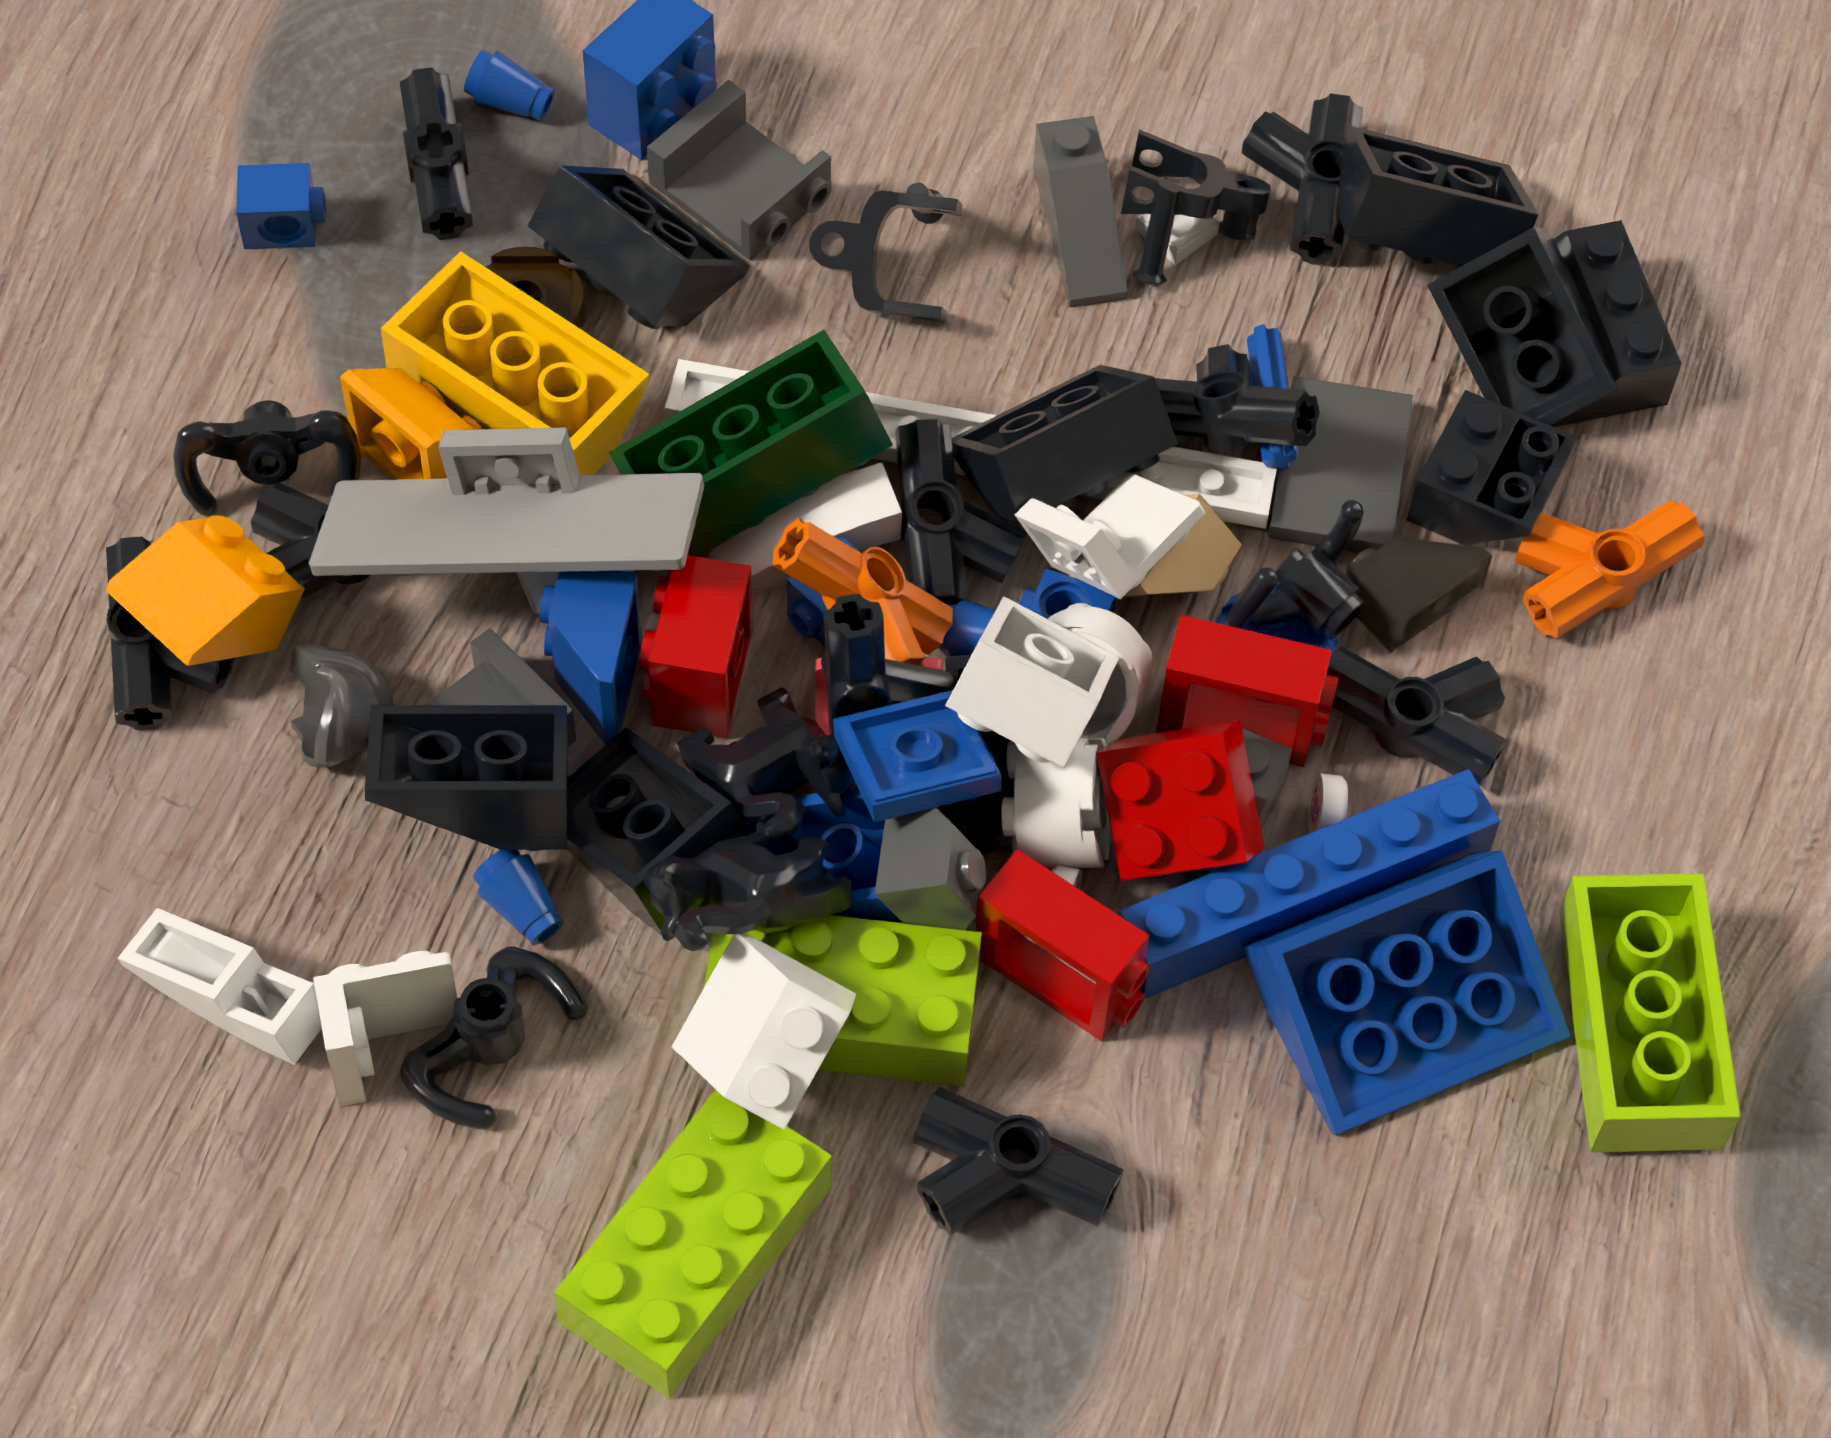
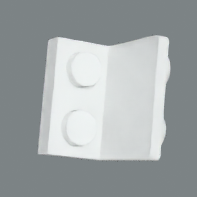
[1015,474,1205,599]
[313,951,457,1107]

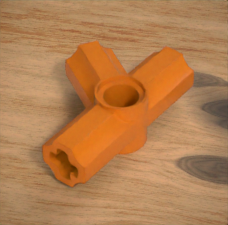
[1516,500,1704,639]
[773,518,953,667]

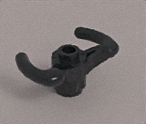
[173,400,361,515]
[1225,500,1365,639]
[400,946,588,1129]

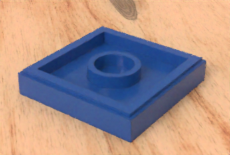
[833,690,1001,822]

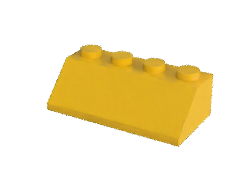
[381,251,650,476]

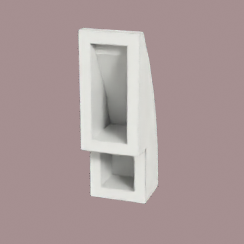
[707,463,902,593]
[117,908,322,1065]

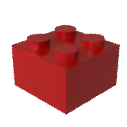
[639,555,753,739]
[1096,720,1264,881]

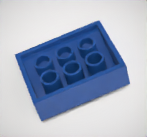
[1242,851,1571,1135]

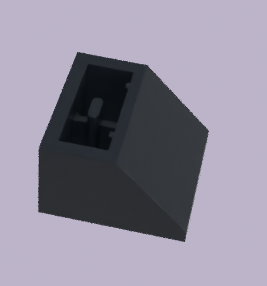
[1406,390,1578,545]

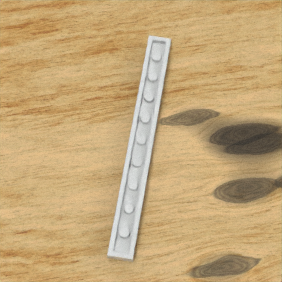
[665,359,1277,529]

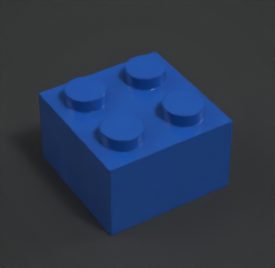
[582,0,717,160]

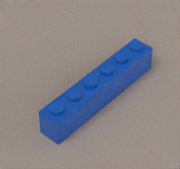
[1119,769,1500,999]

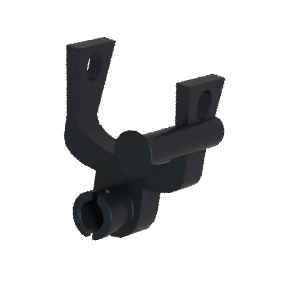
[1120,129,1271,284]
[809,183,963,323]

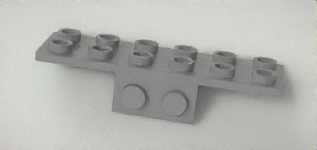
[309,427,704,576]

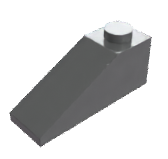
[1033,116,1128,307]

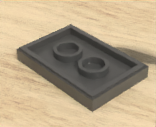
[1268,376,1413,557]

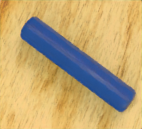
[1247,324,1298,471]

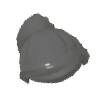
[290,642,394,768]

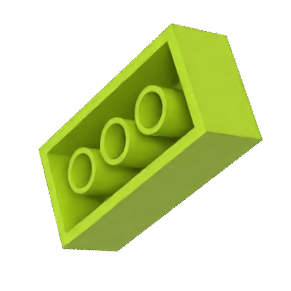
[1559,873,1740,1152]
[704,905,982,1087]
[554,1089,832,1399]

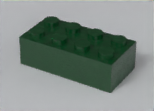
[609,329,893,557]

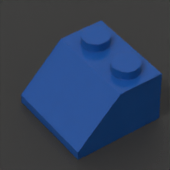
[540,571,642,745]

